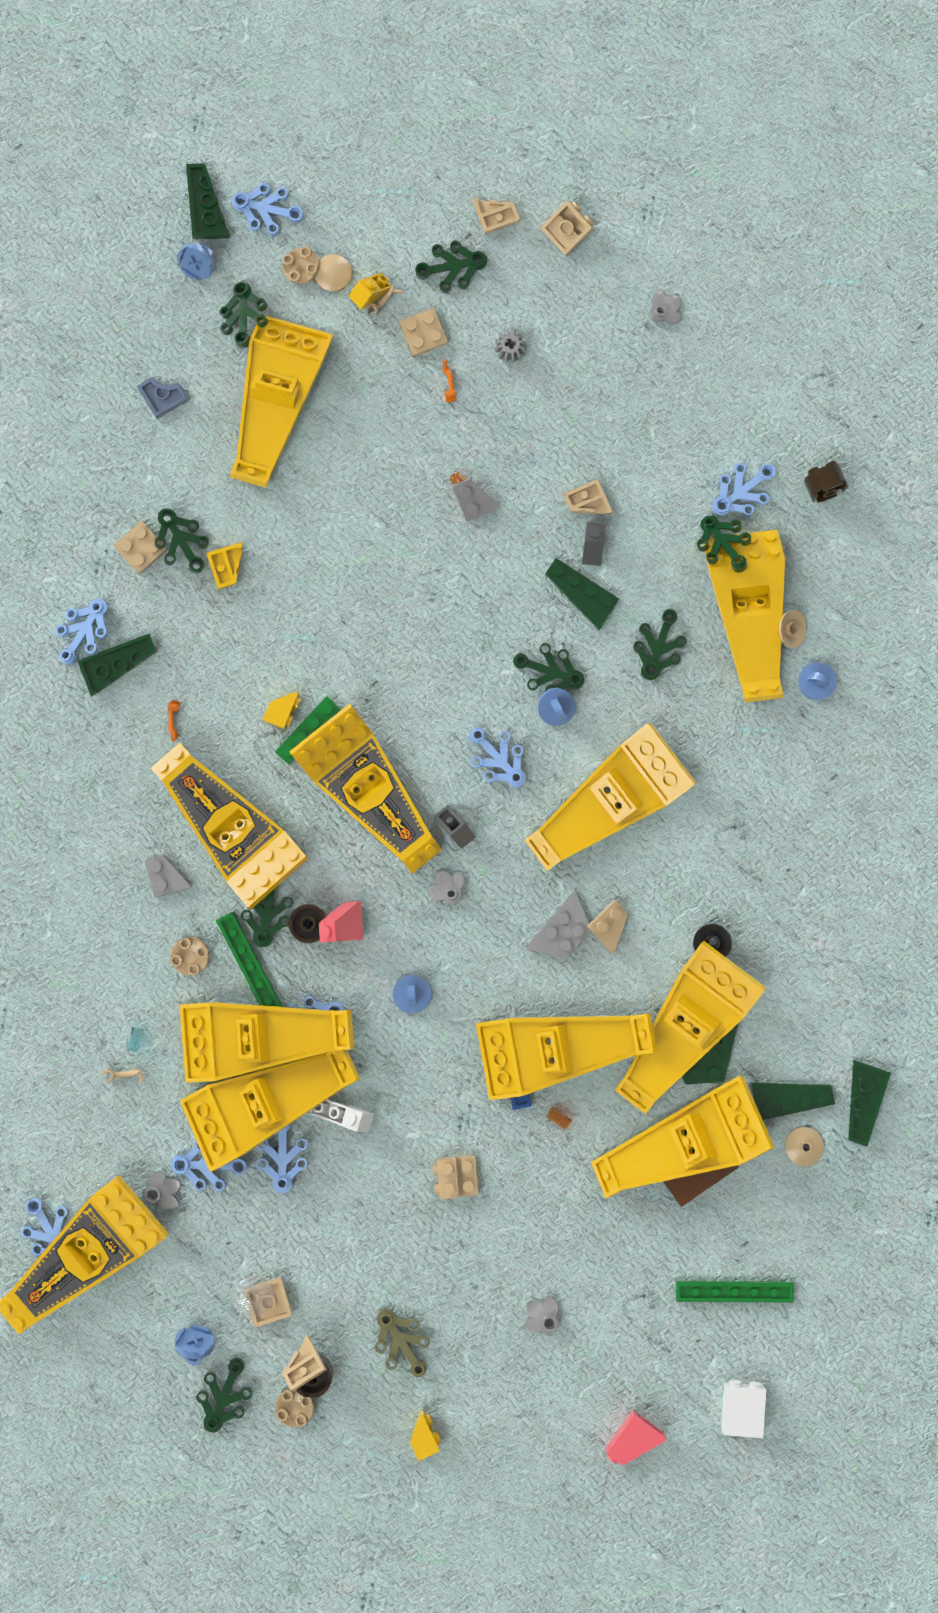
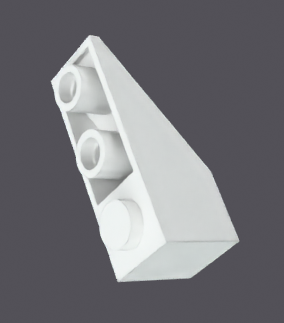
[309,1099,374,1133]

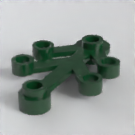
[415,240,487,293]
[220,282,268,348]
[154,508,209,574]
[697,516,752,573]
[633,609,687,680]
[513,643,585,691]
[241,884,294,947]
[196,1357,253,1433]

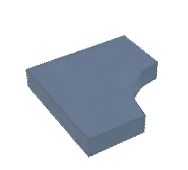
[137,377,189,419]

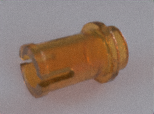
[449,471,467,485]
[546,1108,572,1130]

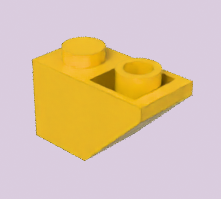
[348,273,392,310]
[263,692,301,730]
[410,1410,442,1461]

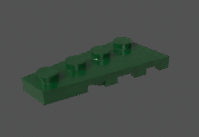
[186,163,230,239]
[545,558,620,631]
[78,634,157,697]
[848,1060,891,1147]
[750,1082,835,1120]

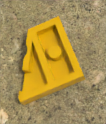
[206,542,243,590]

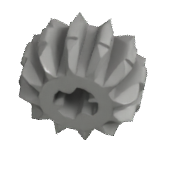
[494,330,526,363]

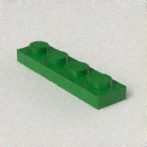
[275,696,341,765]

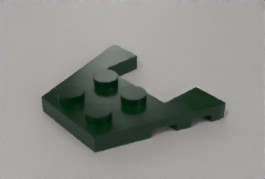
[682,1024,738,1085]

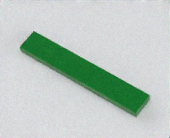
[216,912,283,1007]
[676,1281,793,1303]

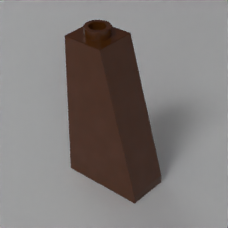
[664,1166,739,1207]

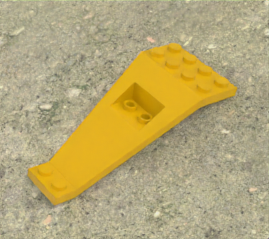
[702,530,785,703]
[524,722,696,871]
[615,941,766,1114]
[591,1076,775,1198]

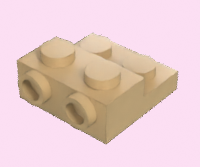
[540,200,595,256]
[433,1155,479,1199]

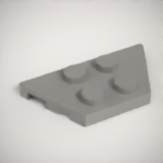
[526,892,590,959]

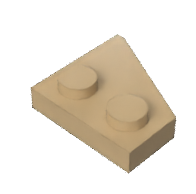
[282,1335,327,1391]

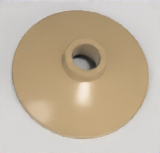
[779,610,806,648]
[785,1127,824,1166]

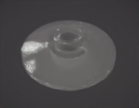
[234,1276,274,1316]

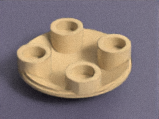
[282,247,319,284]
[315,254,351,292]
[171,937,209,975]
[275,1388,314,1428]

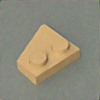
[472,198,520,235]
[563,479,612,515]
[587,900,628,954]

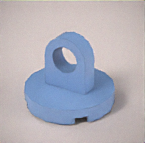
[177,243,214,280]
[798,662,837,701]
[537,688,576,726]
[393,975,431,1014]
[175,1325,215,1365]

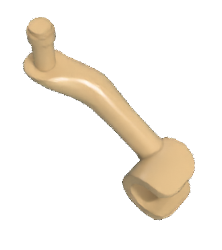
[367,286,403,316]
[102,1069,145,1082]

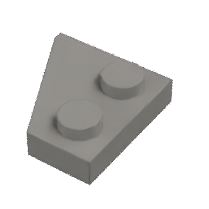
[451,478,500,522]
[145,855,191,898]

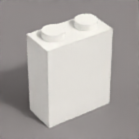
[721,1380,766,1438]

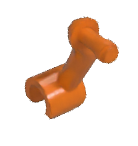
[442,360,456,402]
[167,700,180,742]

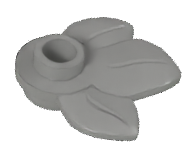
[650,290,682,324]
[427,870,465,905]
[143,1171,181,1209]
[524,1295,559,1333]

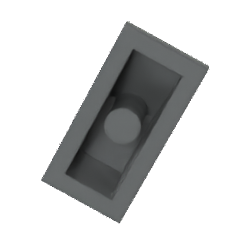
[582,522,606,566]
[434,805,476,849]

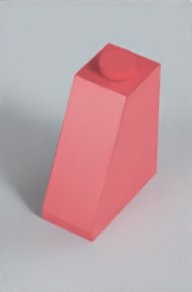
[319,901,364,943]
[605,1410,667,1465]

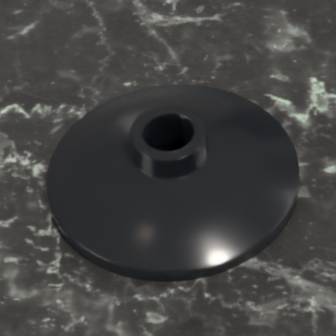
[693,924,732,957]

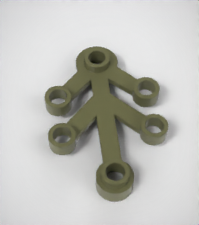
[375,1309,430,1377]

